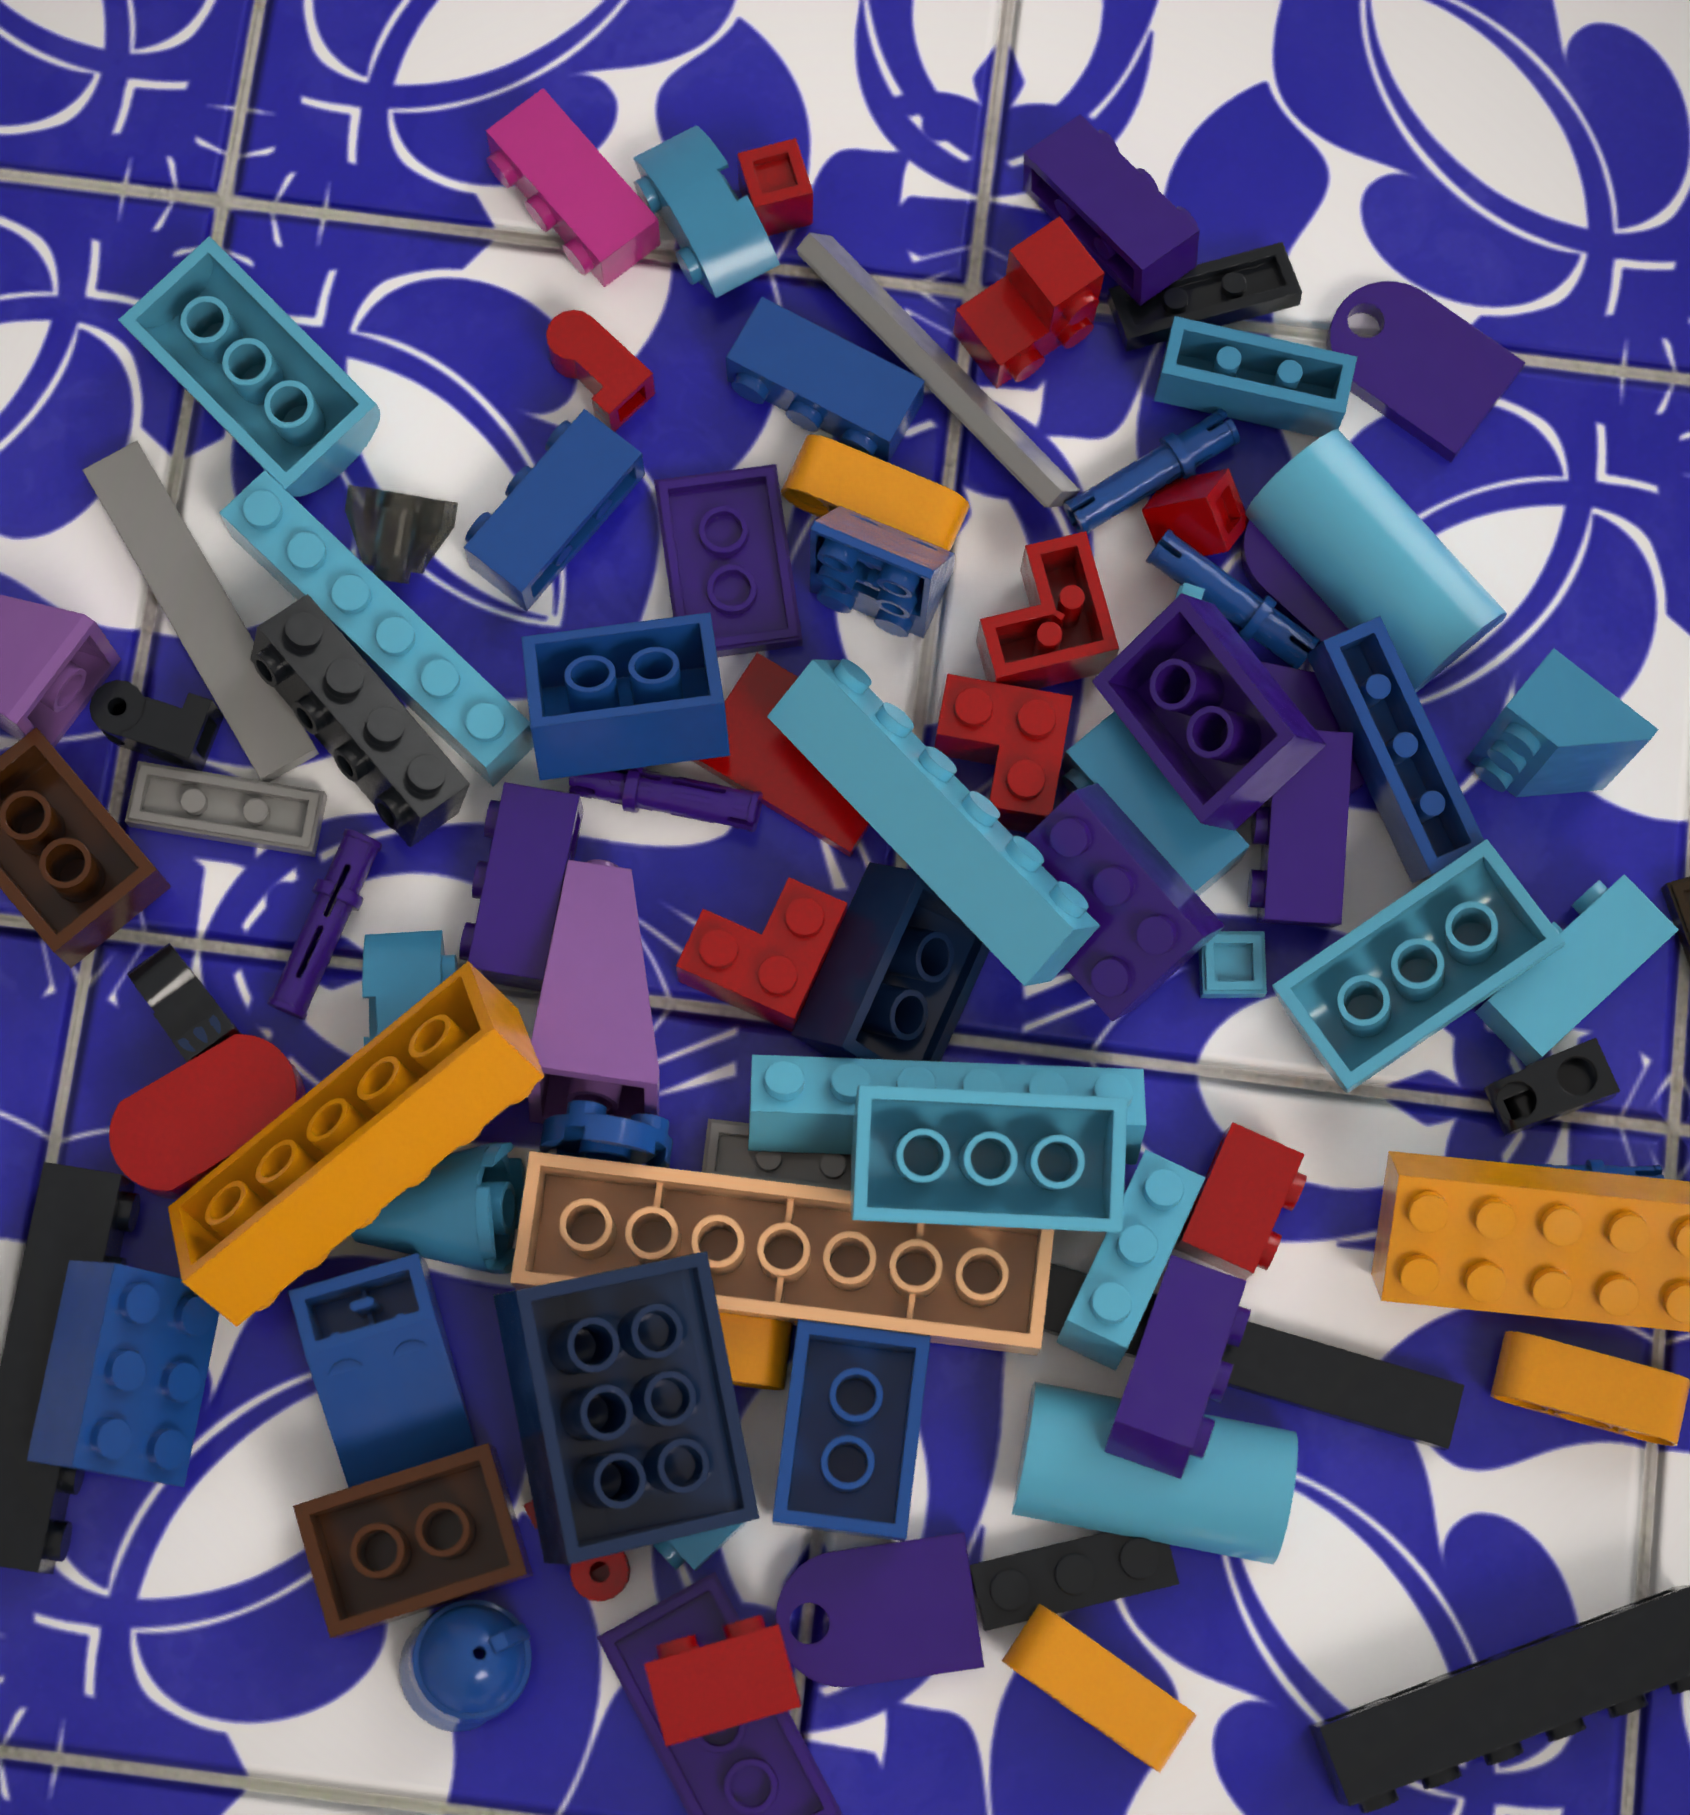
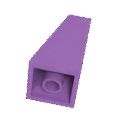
[0,595,121,748]
[528,859,660,1124]

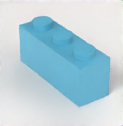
[1475,874,1679,1066]
[1056,1149,1206,1371]

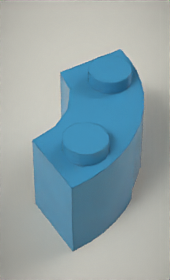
[633,125,780,298]
[362,930,458,1046]

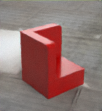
[737,138,813,236]
[1142,468,1249,556]

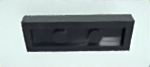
[1107,242,1302,352]
[970,1532,1179,1631]

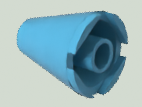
[351,1142,526,1274]

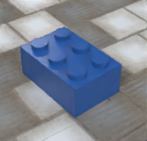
[521,612,730,781]
[27,1260,219,1487]
[772,1319,931,1541]

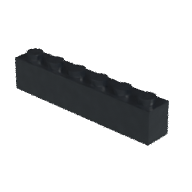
[0,1162,140,1574]
[1309,1585,1690,1813]

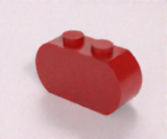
[109,1034,306,1200]

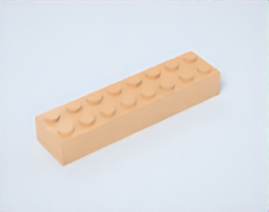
[510,1151,1054,1356]

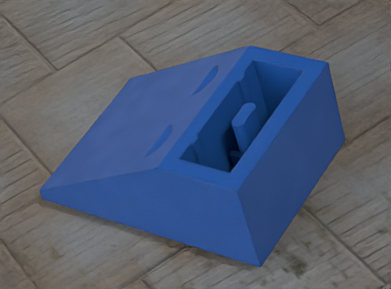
[810,506,955,639]
[289,1253,477,1488]

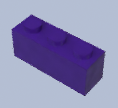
[1024,114,1200,306]
[1247,730,1353,928]
[459,782,584,992]
[1104,1255,1251,1479]

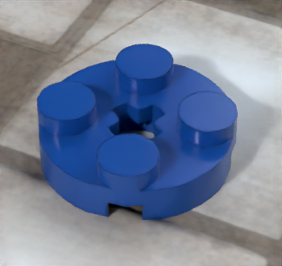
[539,1100,673,1168]

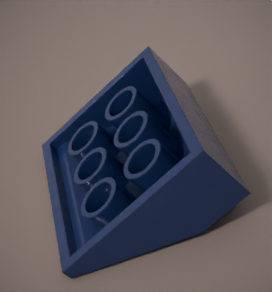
[493,1251,760,1565]

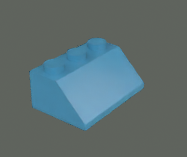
[1466,648,1659,797]

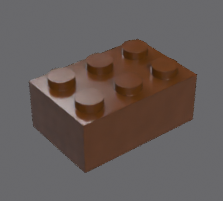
[0,727,171,968]
[293,1443,534,1638]

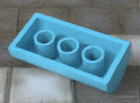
[118,236,381,497]
[1245,429,1507,693]
[1272,839,1565,1093]
[851,1085,1128,1233]
[1011,1382,1298,1565]

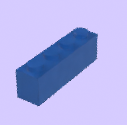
[1306,616,1484,884]

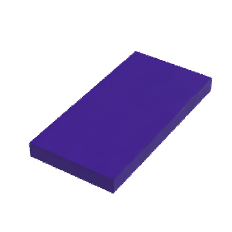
[597,1572,842,1815]

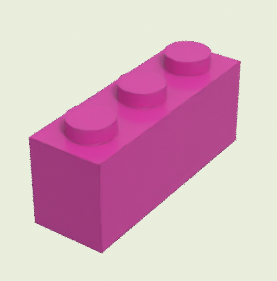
[486,88,661,288]

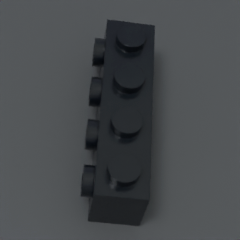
[250,594,470,848]

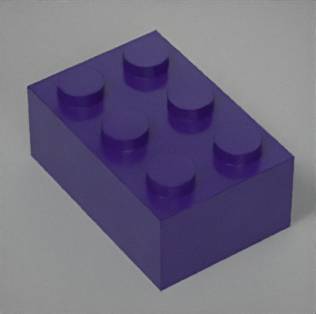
[1092,593,1327,831]
[1024,783,1225,1021]

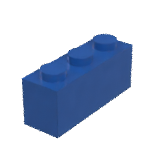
[726,297,925,463]
[464,409,645,612]

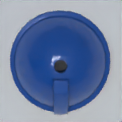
[399,1599,532,1732]

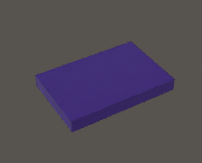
[654,464,802,657]

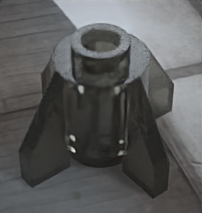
[345,485,458,584]

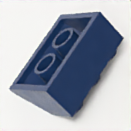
[791,862,990,1061]

